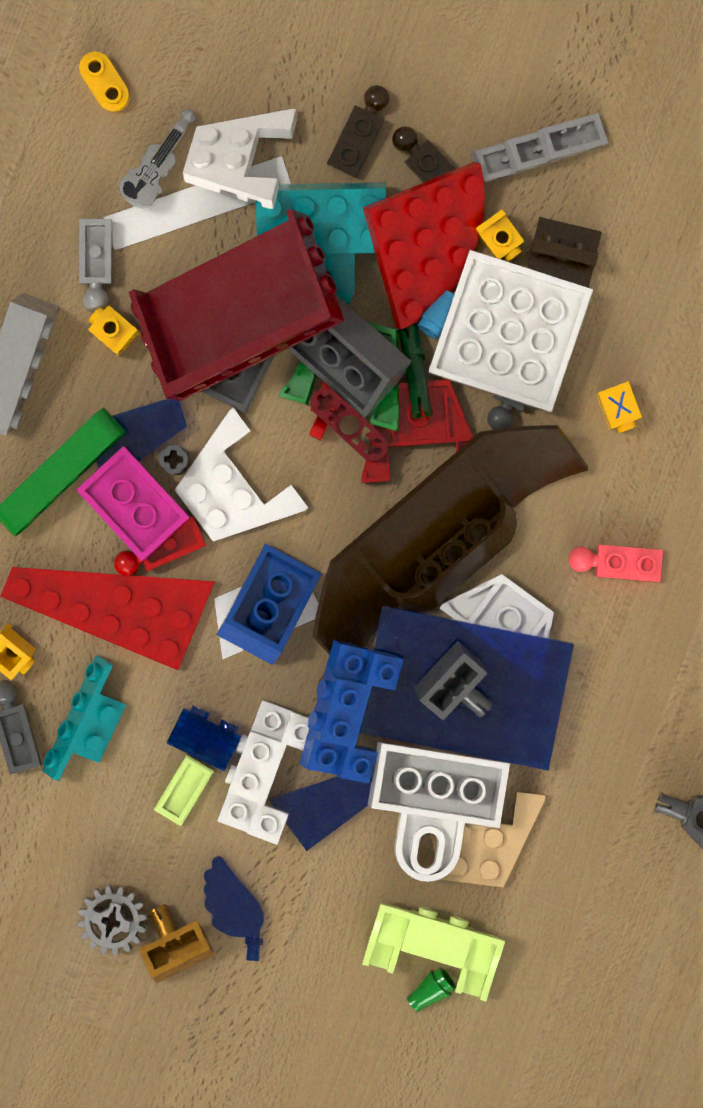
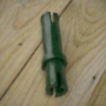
[398,323,433,419]

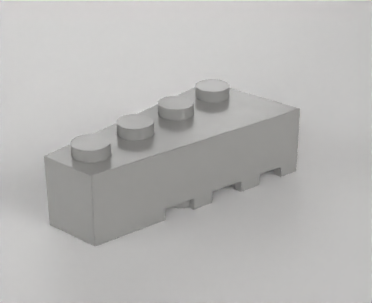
[0,293,60,436]

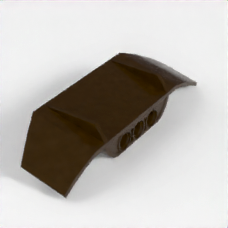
[312,425,588,655]

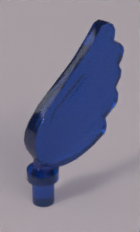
[204,856,265,961]

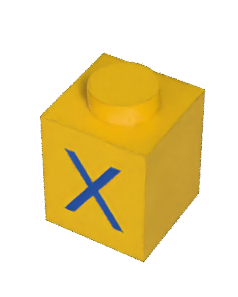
[595,381,642,433]

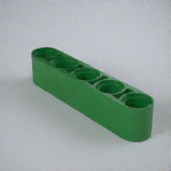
[0,407,126,537]

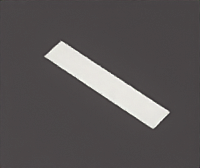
[103,156,291,250]

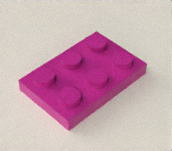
[76,446,190,562]

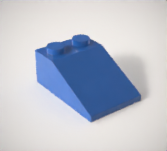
[216,543,322,665]

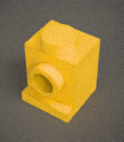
[476,210,525,262]
[88,305,140,357]
[0,622,36,680]

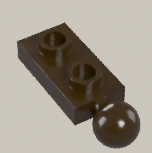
[327,85,390,178]
[392,126,455,183]

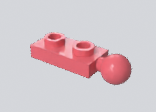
[568,545,663,582]

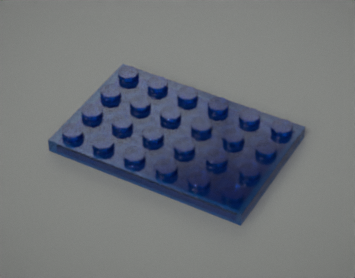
[359,605,574,771]

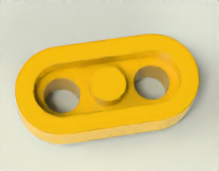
[79,51,130,113]

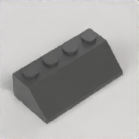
[288,294,412,418]

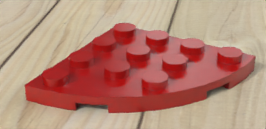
[362,162,485,330]

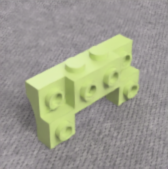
[362,902,505,1002]

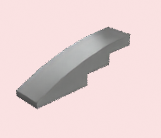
[471,113,608,183]

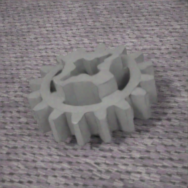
[77,884,148,956]

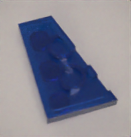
[97,399,187,468]
[268,776,372,851]

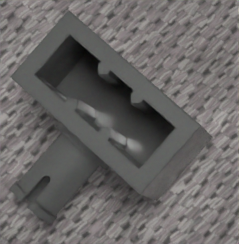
[414,641,493,720]

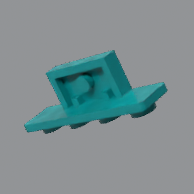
[42,655,126,781]

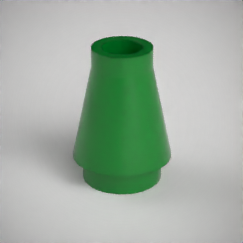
[407,967,456,1012]

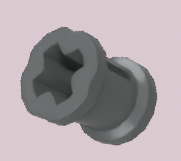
[159,445,190,475]

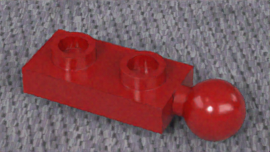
[114,516,207,576]

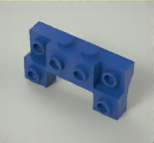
[299,640,404,783]

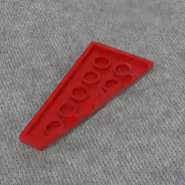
[0,567,216,670]

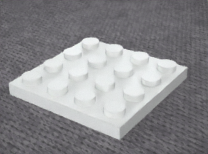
[428,250,593,414]

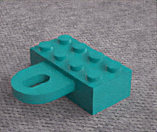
[256,182,386,304]

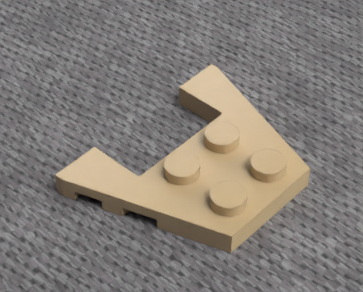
[430,791,546,888]

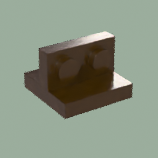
[527,217,602,288]

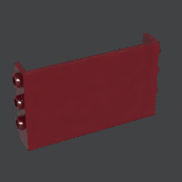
[129,209,345,401]

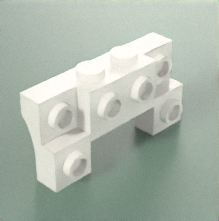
[218,700,309,845]

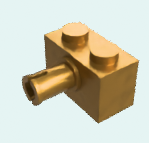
[138,904,215,983]

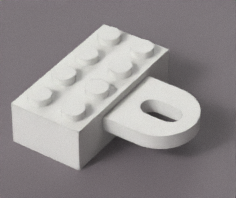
[368,741,510,882]

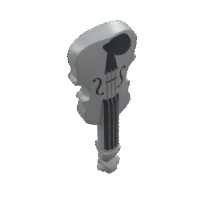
[119,109,196,209]

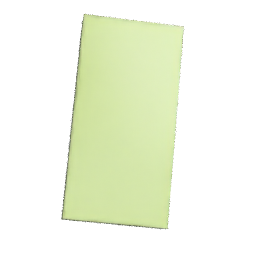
[154,754,215,826]

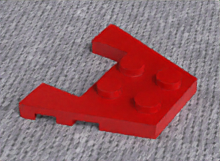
[361,379,473,483]

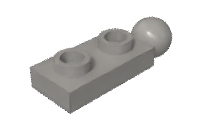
[79,219,112,313]

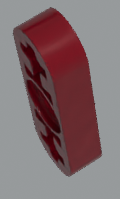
[311,388,388,462]

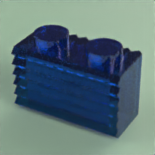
[167,705,242,772]

